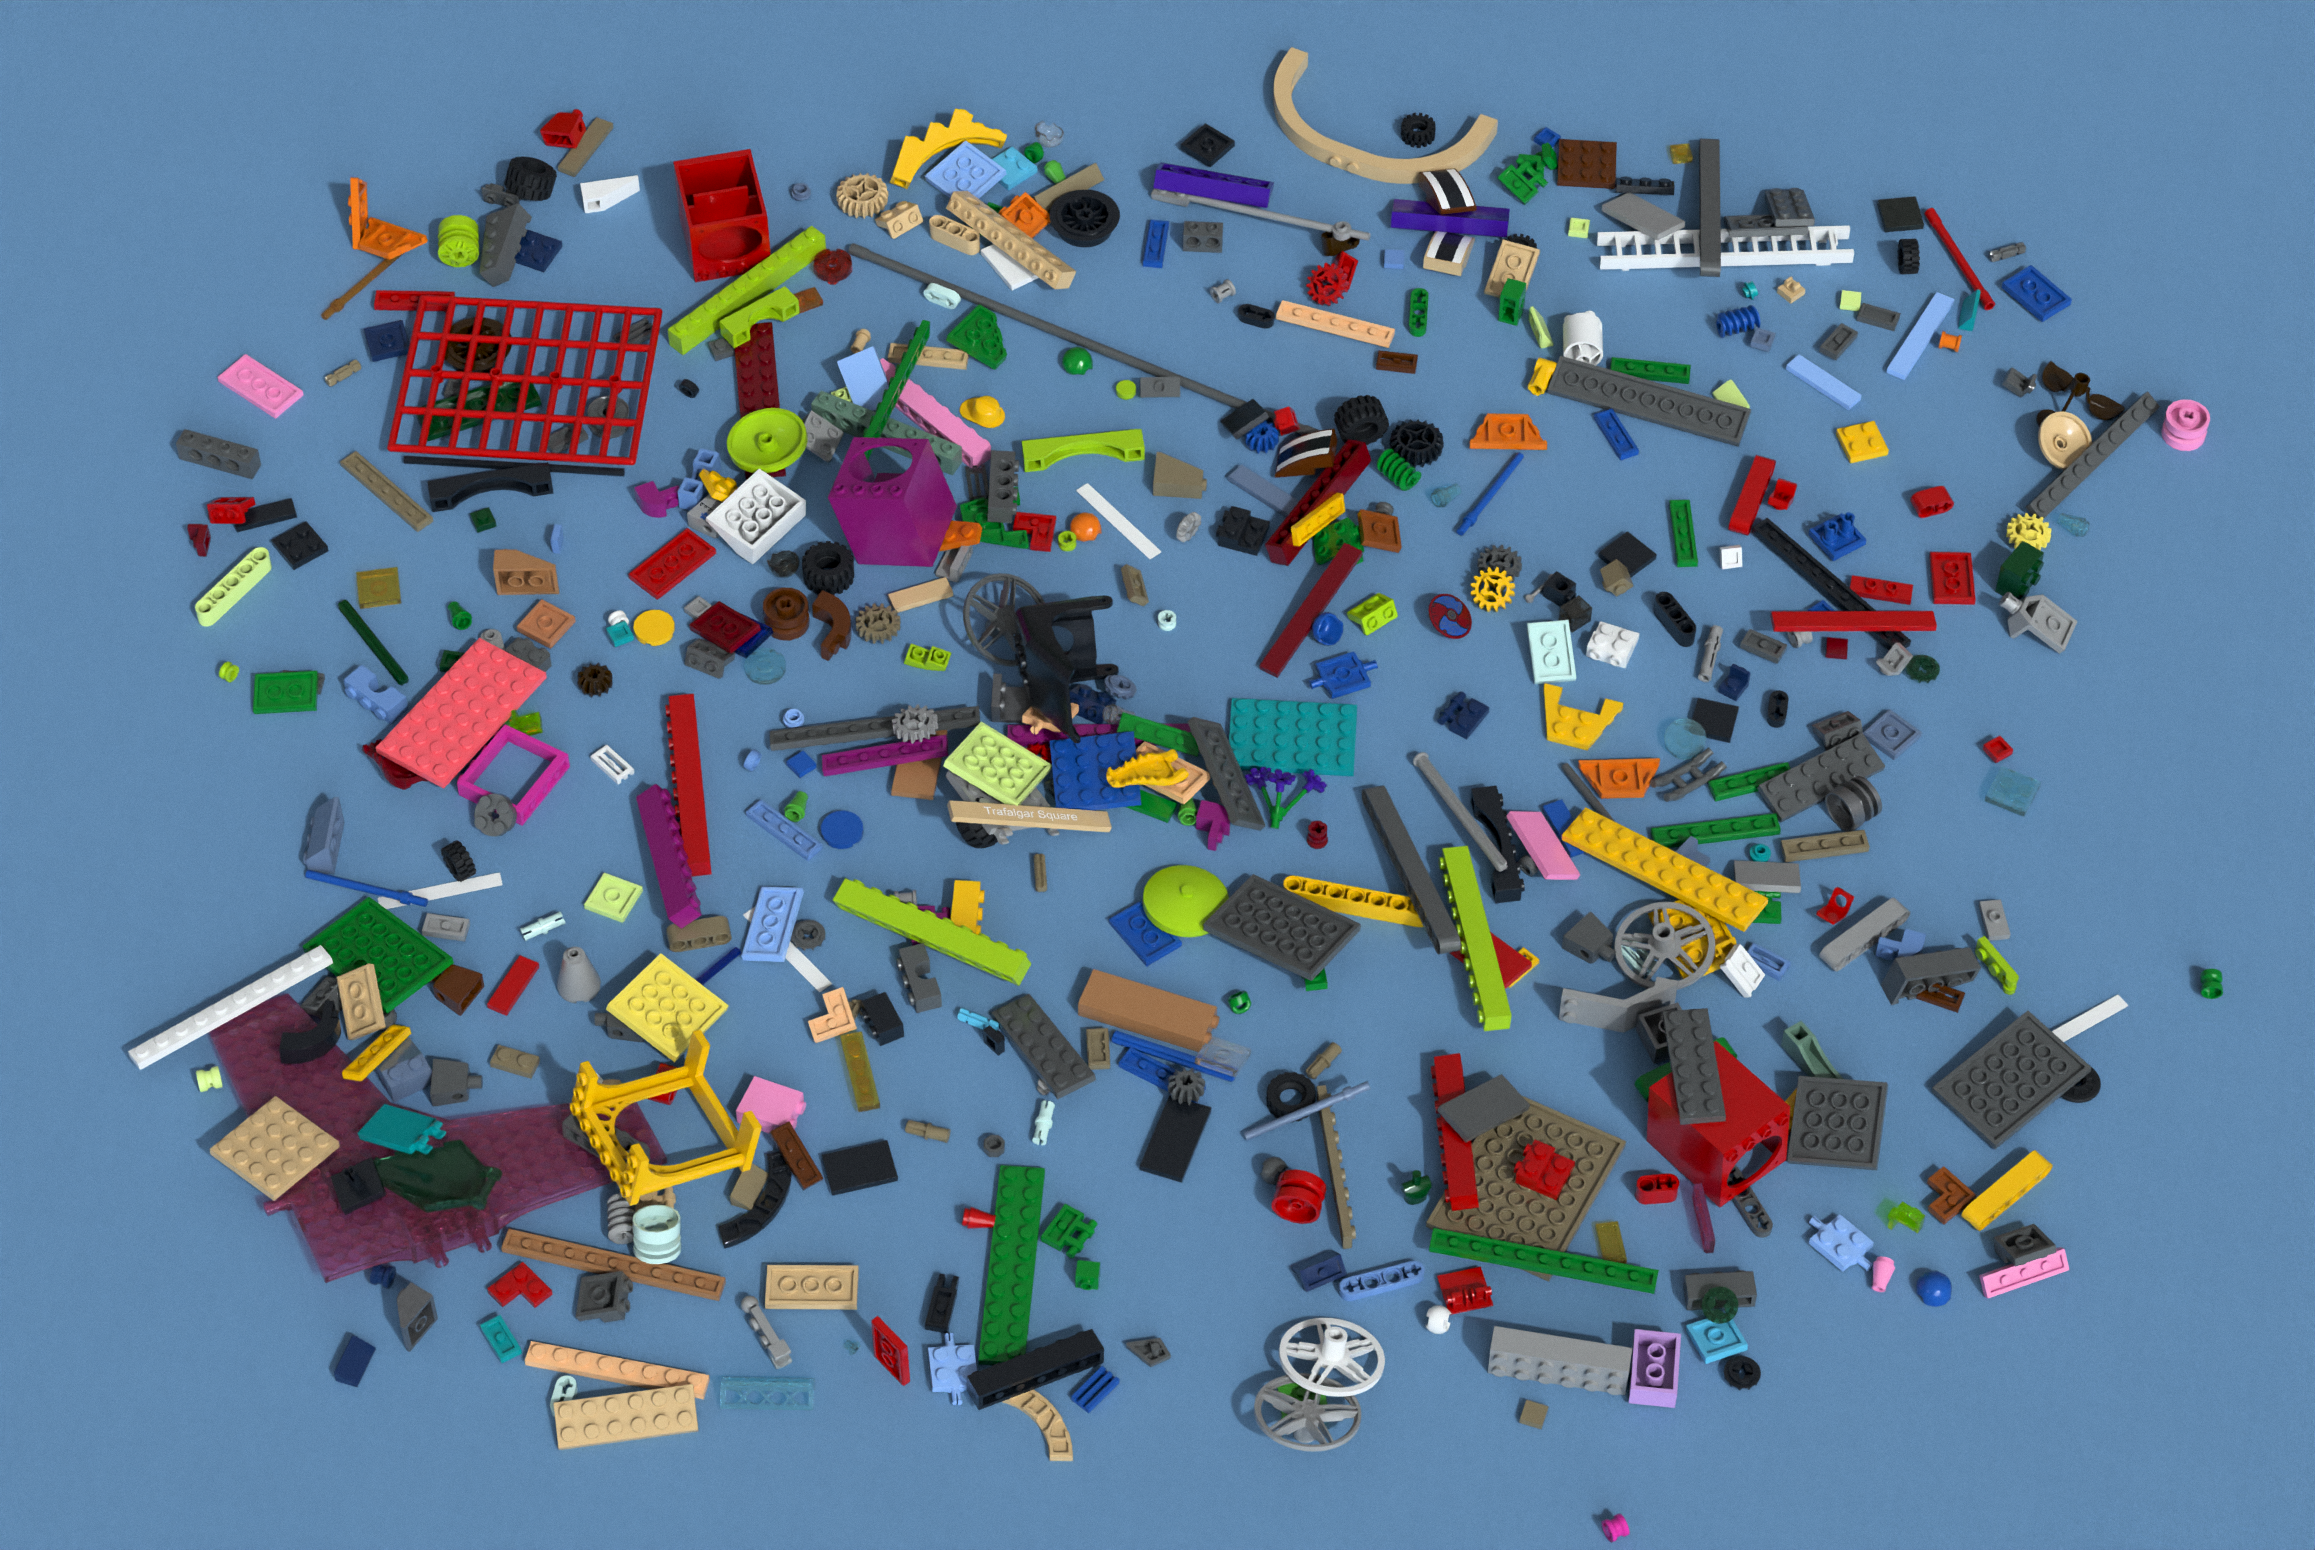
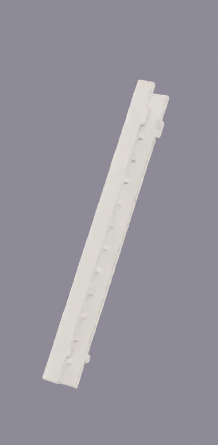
[1597,226,1854,271]

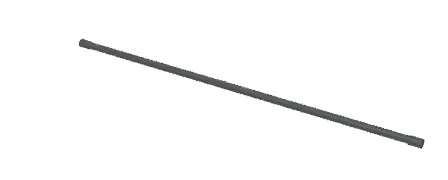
[849,243,1320,435]

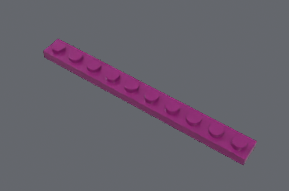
[1008,723,1191,747]

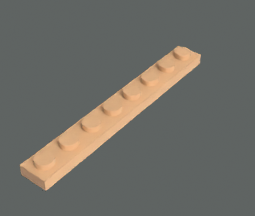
[525,1341,710,1399]

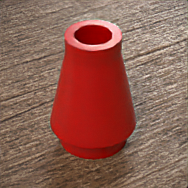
[962,1207,996,1229]

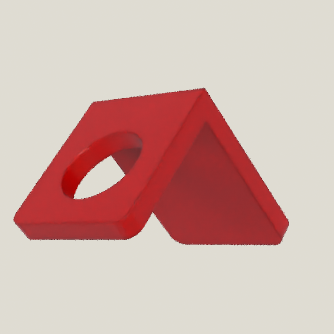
[1816,887,1854,925]

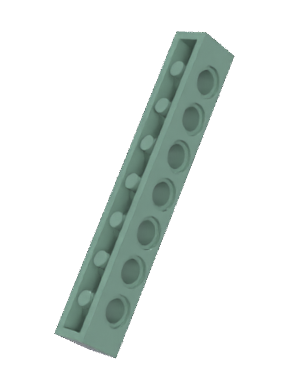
[811,391,962,476]

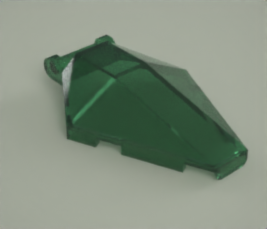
[374,1139,502,1213]

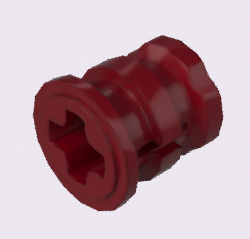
[1307,821,1328,849]

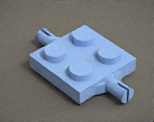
[1809,1214,1874,1272]
[927,1333,977,1405]

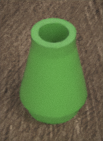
[1044,160,1066,184]
[784,791,808,822]
[1178,797,1198,826]

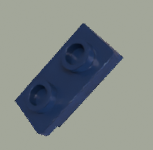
[1070,684,1117,724]

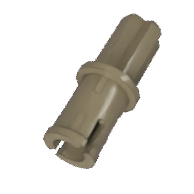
[1305,1042,1342,1079]
[905,1120,951,1143]

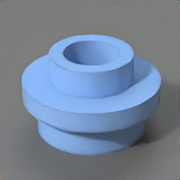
[783,709,804,729]

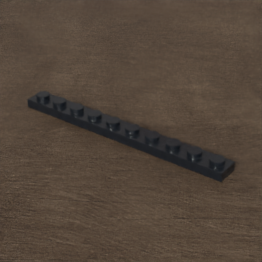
[1752,518,1911,650]

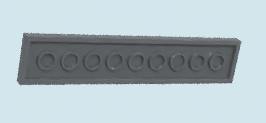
[1548,356,1751,447]

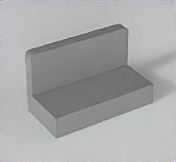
[935,545,973,583]

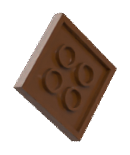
[1557,139,1617,189]

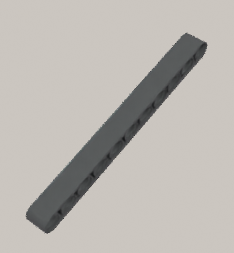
[1699,138,1721,277]
[1362,785,1461,955]

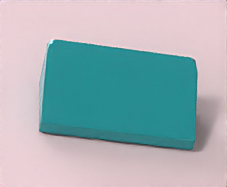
[1958,289,1981,331]

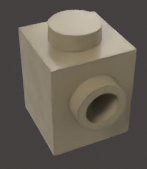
[1600,559,1634,597]

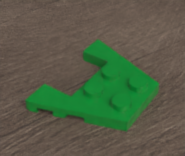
[960,487,1029,549]

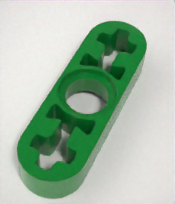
[1409,288,1429,337]

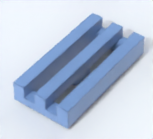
[1747,942,1791,981]

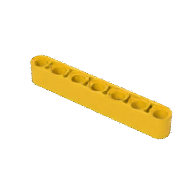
[1283,876,1424,927]

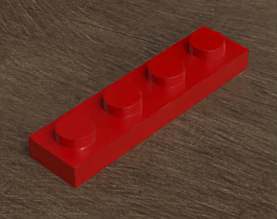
[374,290,456,311]

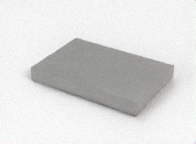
[1733,860,1801,893]

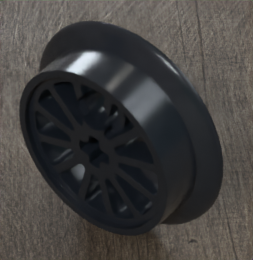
[1050,190,1120,247]

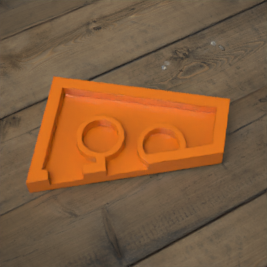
[939,520,982,552]

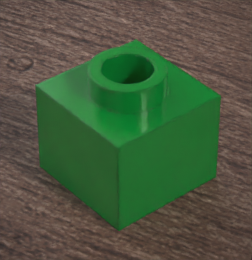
[1075,1260,1101,1290]

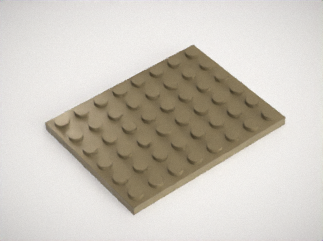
[1426,1095,1626,1282]

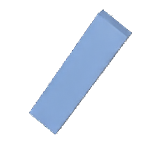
[1786,354,1861,410]

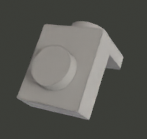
[1876,643,1913,676]

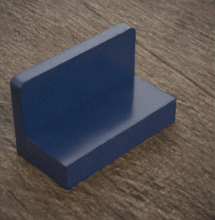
[1291,1250,1347,1292]

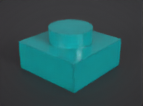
[606,621,634,647]

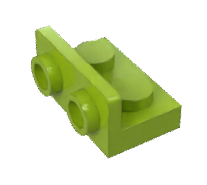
[1347,593,1398,636]

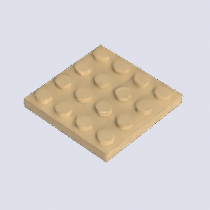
[210,1096,340,1201]

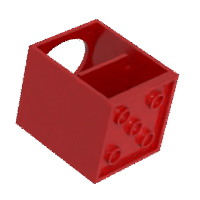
[673,149,771,282]
[1647,1041,1791,1208]

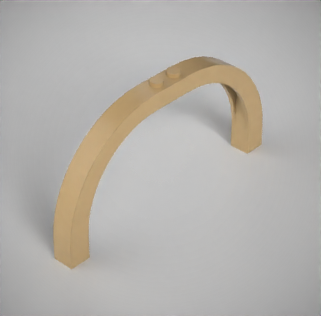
[1273,47,1498,184]

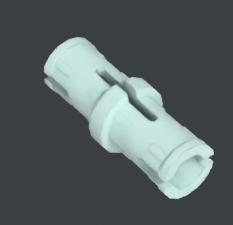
[520,911,566,941]
[1032,1100,1055,1145]

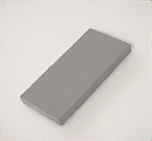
[1602,193,1685,240]

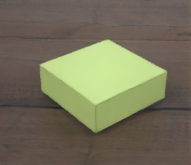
[1568,218,1590,238]
[1840,290,1862,311]

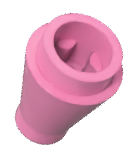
[1872,1256,1895,1292]

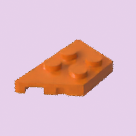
[348,177,368,250]
[359,217,428,260]
[1469,413,1547,450]
[1578,758,1660,799]

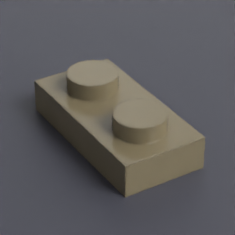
[1121,564,1149,607]
[490,1045,540,1079]

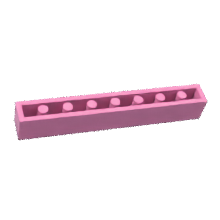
[880,358,991,471]

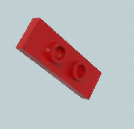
[1850,575,1913,605]

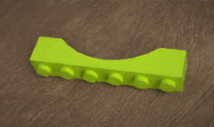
[1021,429,1145,472]

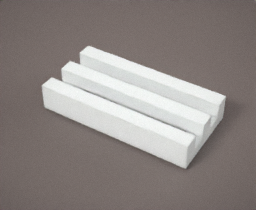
[591,745,634,785]

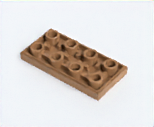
[891,730,948,800]

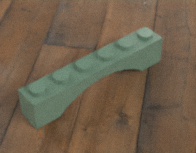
[1781,1021,1885,1117]

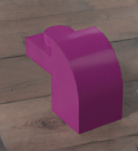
[634,481,679,518]
[1196,800,1230,851]

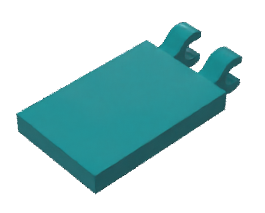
[358,1104,446,1154]

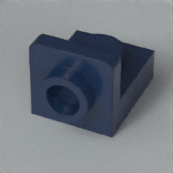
[1718,664,1751,701]

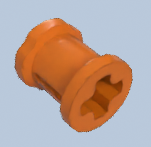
[1939,331,1962,352]

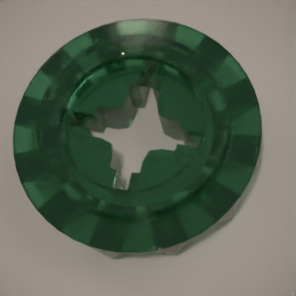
[1906,655,1940,683]
[1701,1286,1739,1324]

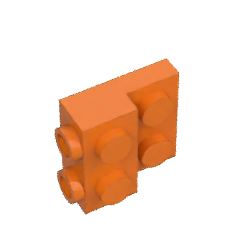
[998,192,1051,239]

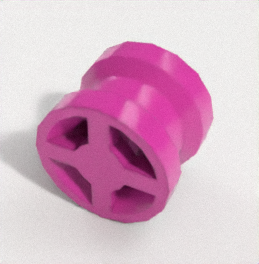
[1601,1513,1630,1543]

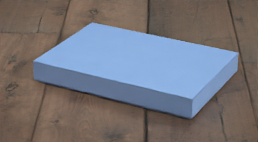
[837,346,889,411]

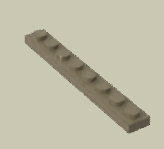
[1316,1085,1356,1249]

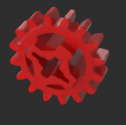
[1306,263,1349,306]

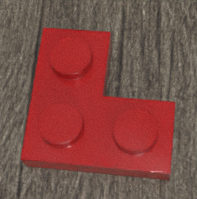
[1013,512,1057,552]
[487,1262,553,1308]

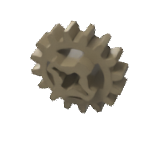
[856,603,901,644]

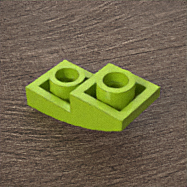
[904,644,951,671]

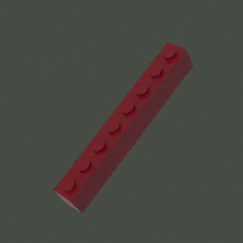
[1265,439,1372,566]

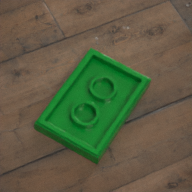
[253,671,319,714]

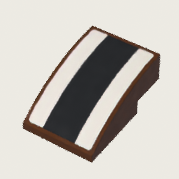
[1419,168,1477,215]
[1275,428,1337,478]

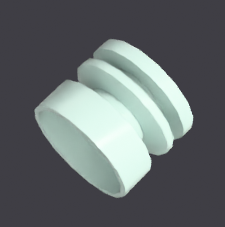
[632,1205,681,1264]

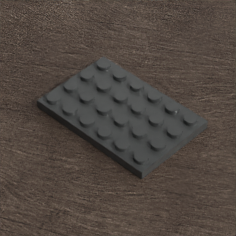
[1203,874,1361,981]
[1932,1011,2092,1149]

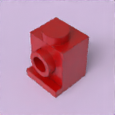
[1273,406,1300,436]

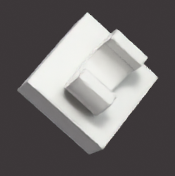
[1720,545,1742,569]

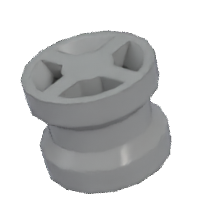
[1787,632,1813,648]

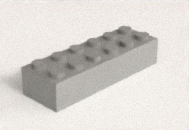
[1488,1326,1632,1395]

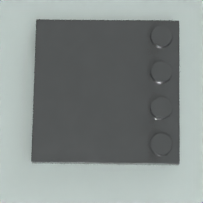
[1787,1076,1888,1170]

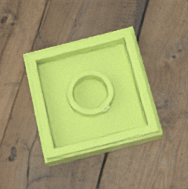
[584,873,643,923]

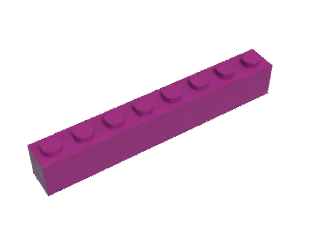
[636,784,702,929]

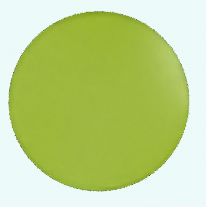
[1116,380,1136,400]

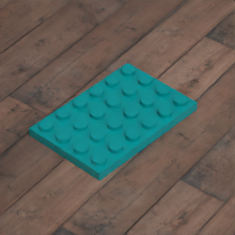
[1229,698,1357,777]

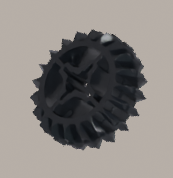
[1389,419,1444,467]

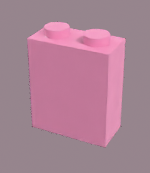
[736,1076,806,1134]

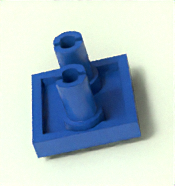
[1808,512,1867,561]

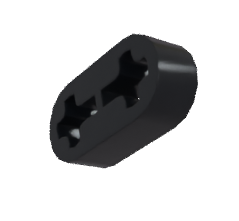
[1238,304,1274,329]
[1767,690,1789,728]

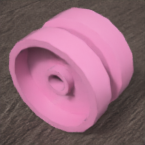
[2161,400,2210,451]

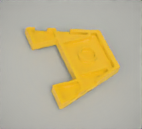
[1543,683,1624,751]

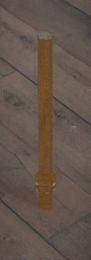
[321,253,404,320]

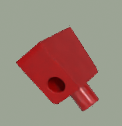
[540,109,586,149]

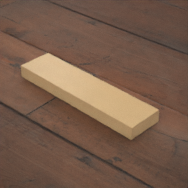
[888,343,969,370]

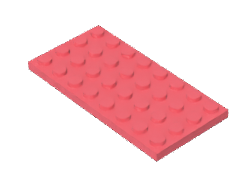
[376,638,547,789]

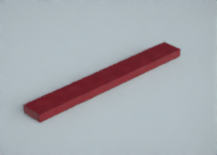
[1259,543,1363,678]

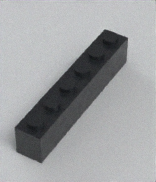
[967,1329,1104,1410]

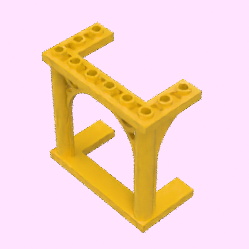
[570,1030,762,1206]

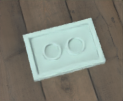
[1527,620,1576,684]

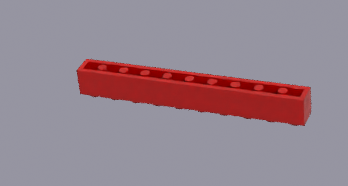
[665,694,712,877]

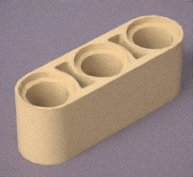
[929,215,980,255]

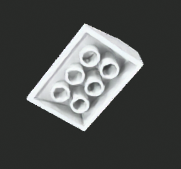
[706,469,806,564]

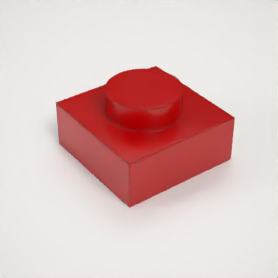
[1982,736,2013,763]

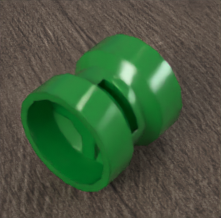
[2200,969,2223,999]

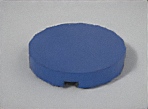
[821,810,864,849]

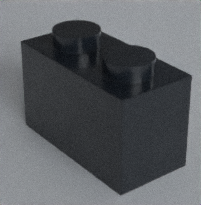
[859,992,904,1046]

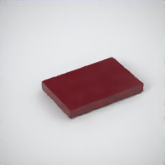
[689,601,761,654]

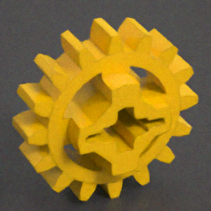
[1471,567,1515,612]

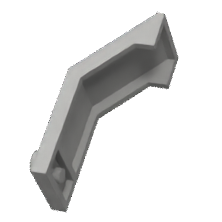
[1559,977,1678,1033]

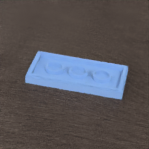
[741,886,804,962]

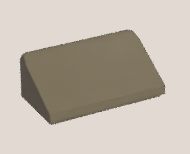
[730,1163,769,1211]

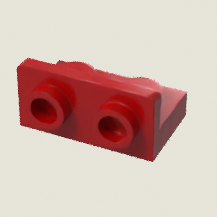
[207,497,255,524]

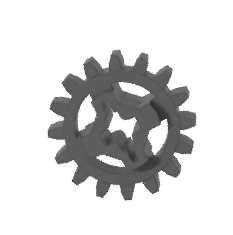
[1477,545,1522,582]

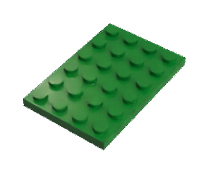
[302,897,454,1014]

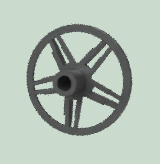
[963,573,1045,667]

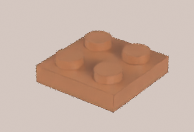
[517,599,576,649]

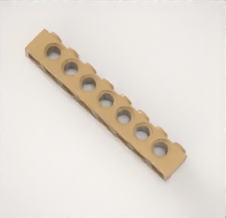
[946,191,1077,289]

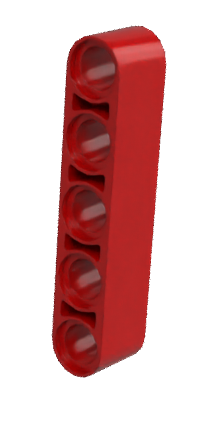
[1728,455,1776,536]

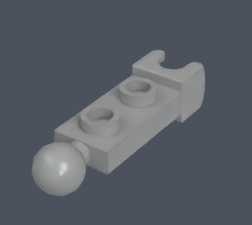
[741,1295,792,1369]

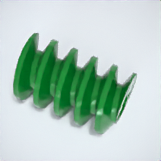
[1377,449,1422,491]

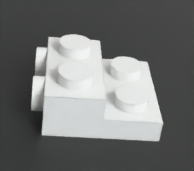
[1586,621,1640,668]

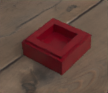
[1826,637,1848,660]

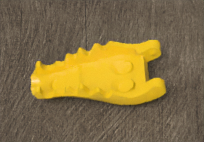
[1106,749,1189,788]

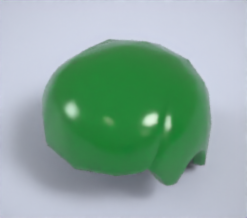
[1062,347,1093,375]

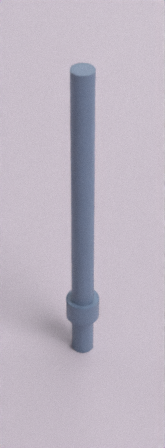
[1244,1081,1371,1141]

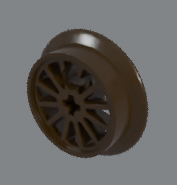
[445,317,512,373]

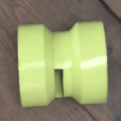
[196,1066,223,1092]

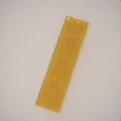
[840,1031,880,1112]

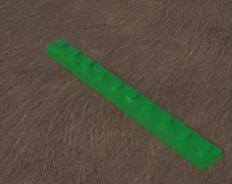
[863,320,930,460]
[1429,1228,1659,1294]

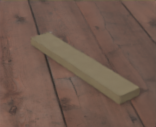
[340,451,433,532]

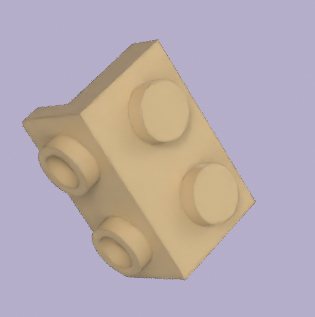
[875,201,923,239]

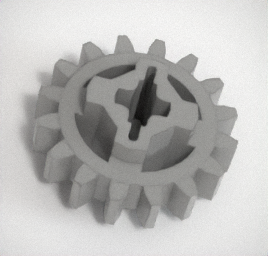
[892,704,938,743]

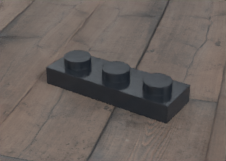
[1616,176,1675,195]

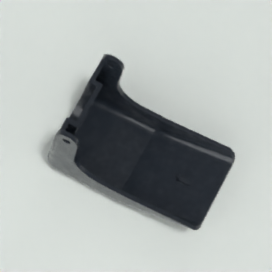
[1013,595,1119,744]

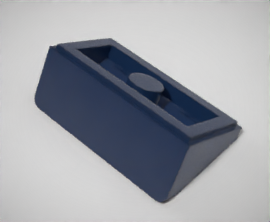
[334,1335,376,1387]

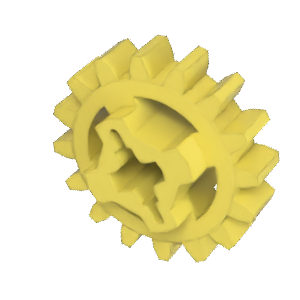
[2006,513,2052,550]

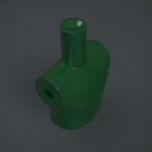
[1400,1170,1432,1205]

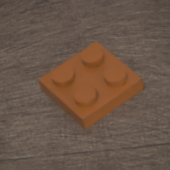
[1357,509,1402,553]

